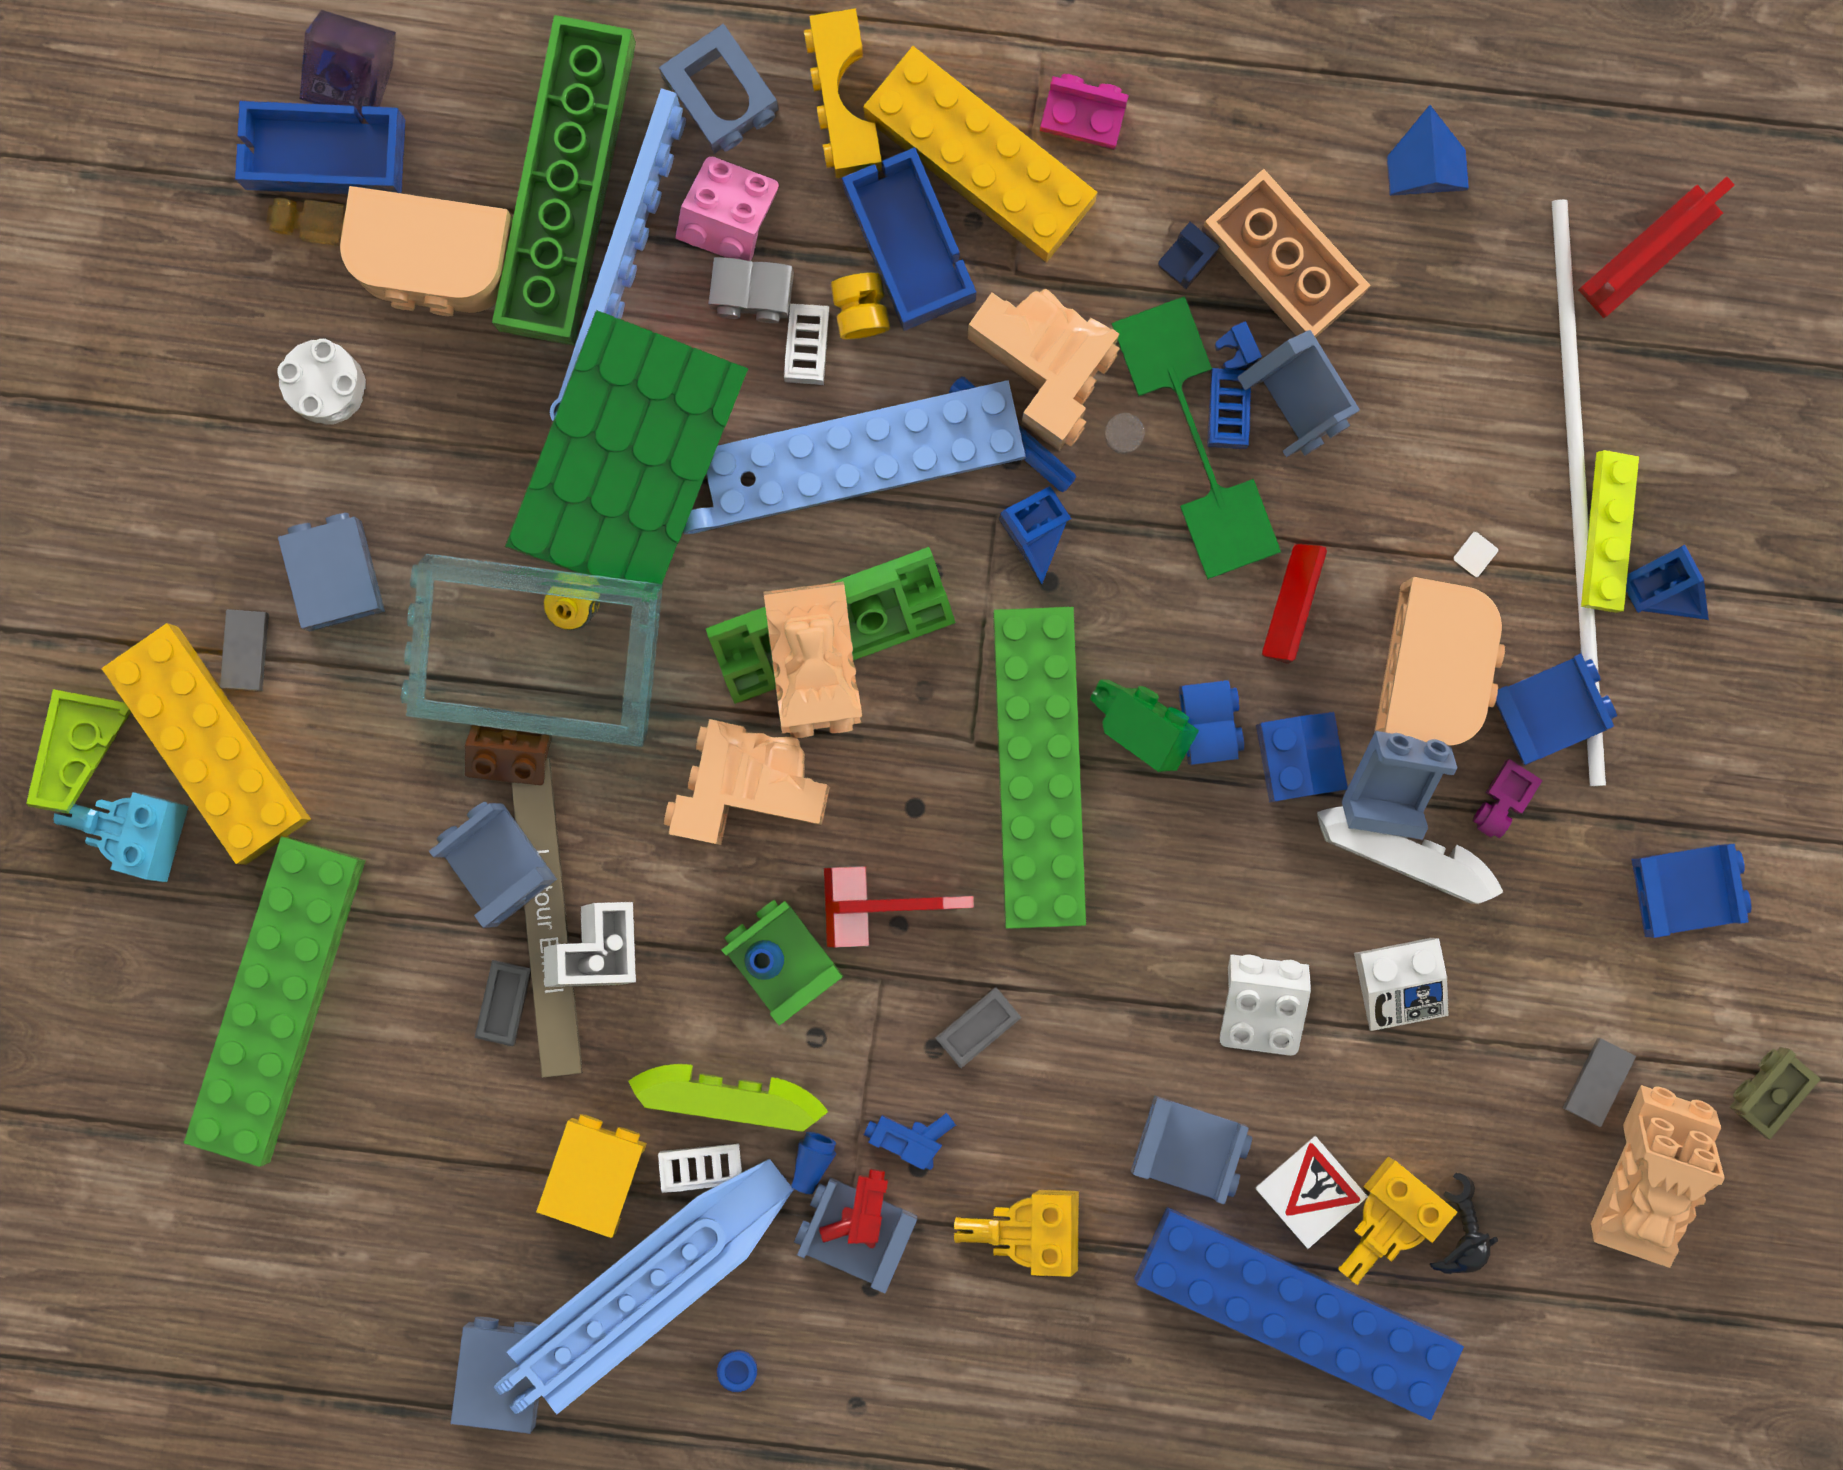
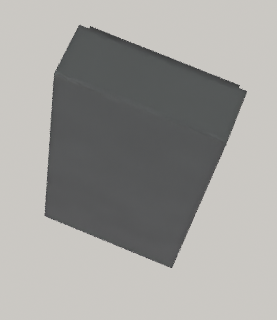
[474,960,531,1046]

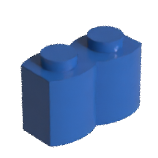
[1179,680,1244,765]

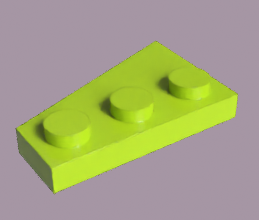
[26,689,131,814]

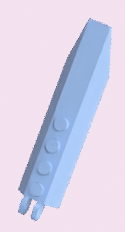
[494,1159,794,1415]

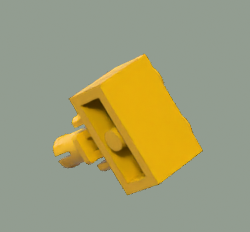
[1338,1156,1457,1286]
[954,1190,1079,1277]

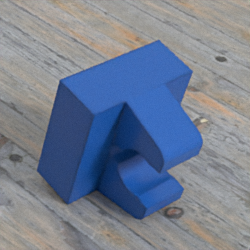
[1215,321,1262,371]

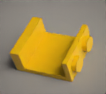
[536,1114,647,1238]

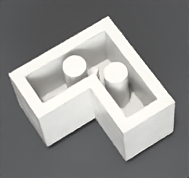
[544,902,636,987]

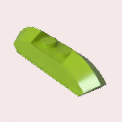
[628,1064,829,1132]

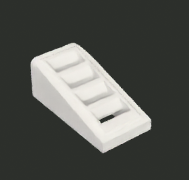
[784,303,830,385]
[658,1143,742,1193]

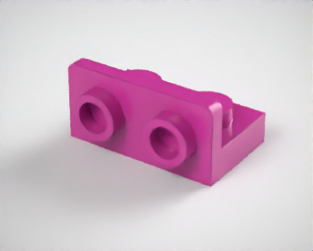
[1040,74,1129,150]

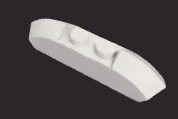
[1317,806,1503,904]

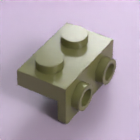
[1729,1047,1821,1140]

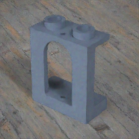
[659,23,779,154]

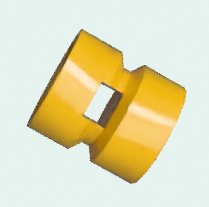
[830,273,891,339]

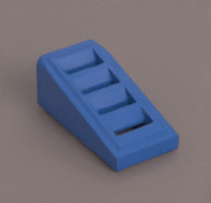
[1207,368,1251,449]

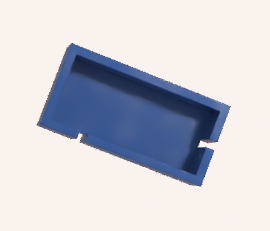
[235,101,406,194]
[842,147,977,331]

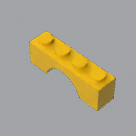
[804,8,882,178]

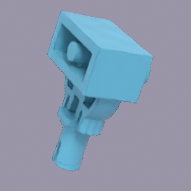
[54,792,189,882]

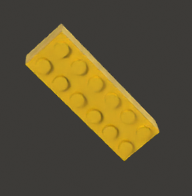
[863,46,1098,263]
[101,623,311,865]

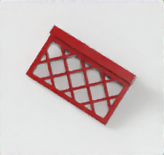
[1578,177,1735,318]

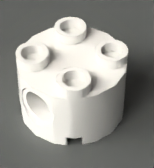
[278,339,366,425]

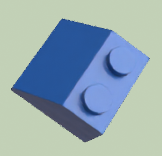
[1256,712,1348,803]

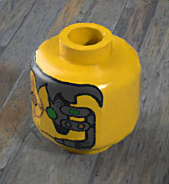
[544,573,601,631]

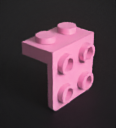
[675,157,779,261]

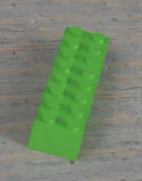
[492,15,636,346]
[993,607,1086,929]
[184,836,366,1167]

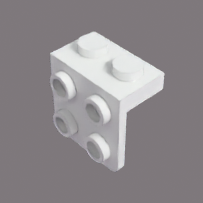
[1220,955,1311,1056]

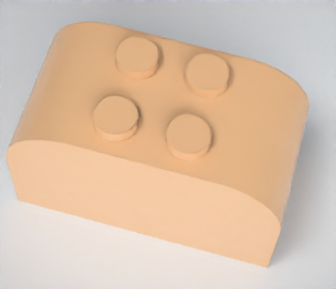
[340,186,513,316]
[1374,577,1505,746]

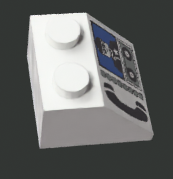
[1354,938,1448,1031]

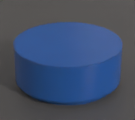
[717,1350,757,1392]

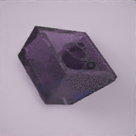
[300,10,396,119]

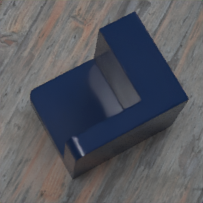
[1158,222,1220,289]

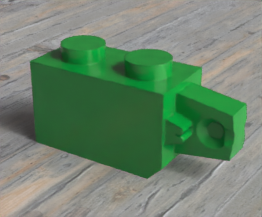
[1090,679,1199,772]

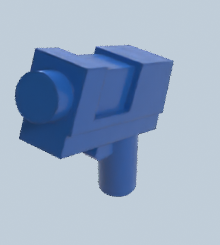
[863,1113,956,1170]

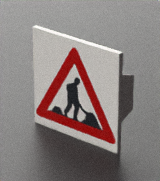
[1255,1136,1368,1249]

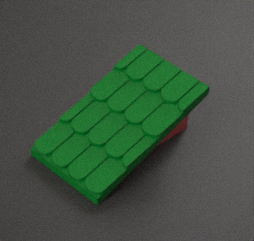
[504,310,748,601]

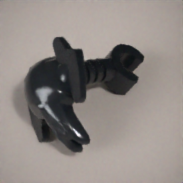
[1429,1173,1498,1274]

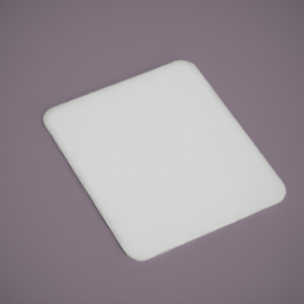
[1453,532,1498,577]

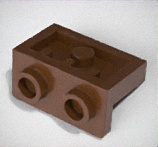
[465,718,552,785]

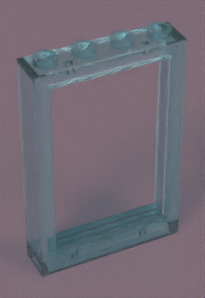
[401,554,663,747]

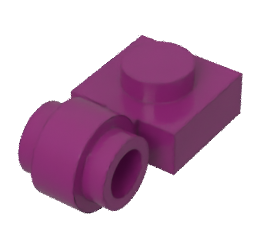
[1472,759,1543,839]

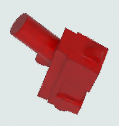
[819,1169,888,1248]

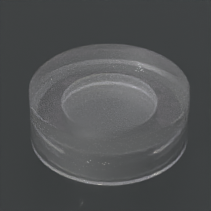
[1105,413,1145,454]

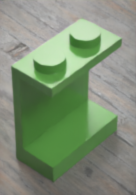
[721,900,843,1026]

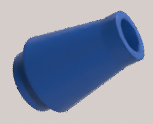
[744,940,784,980]
[791,1132,836,1194]

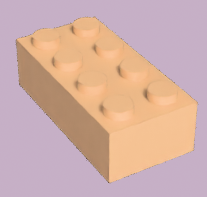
[1201,169,1371,338]

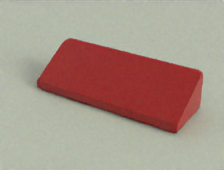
[1262,544,1327,664]

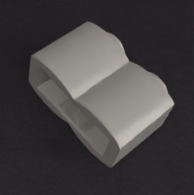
[708,257,794,323]

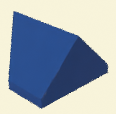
[1387,105,1469,196]
[999,486,1072,584]
[1626,545,1709,620]

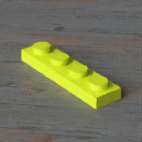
[1581,450,1639,613]

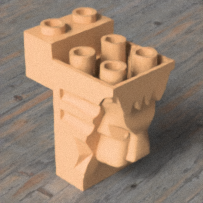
[968,289,1120,451]
[763,581,862,738]
[664,719,830,845]
[1591,1085,1725,1268]

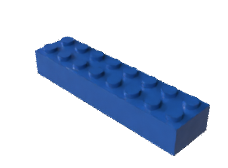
[1134,1207,1464,1420]

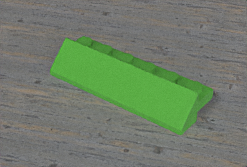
[706,547,956,704]

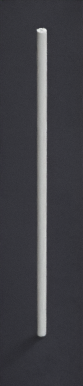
[1552,199,1606,786]

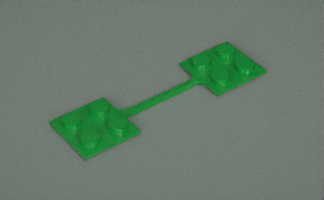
[1111,296,1281,580]

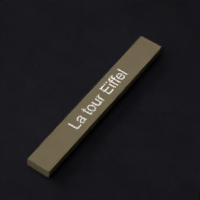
[511,758,583,1078]

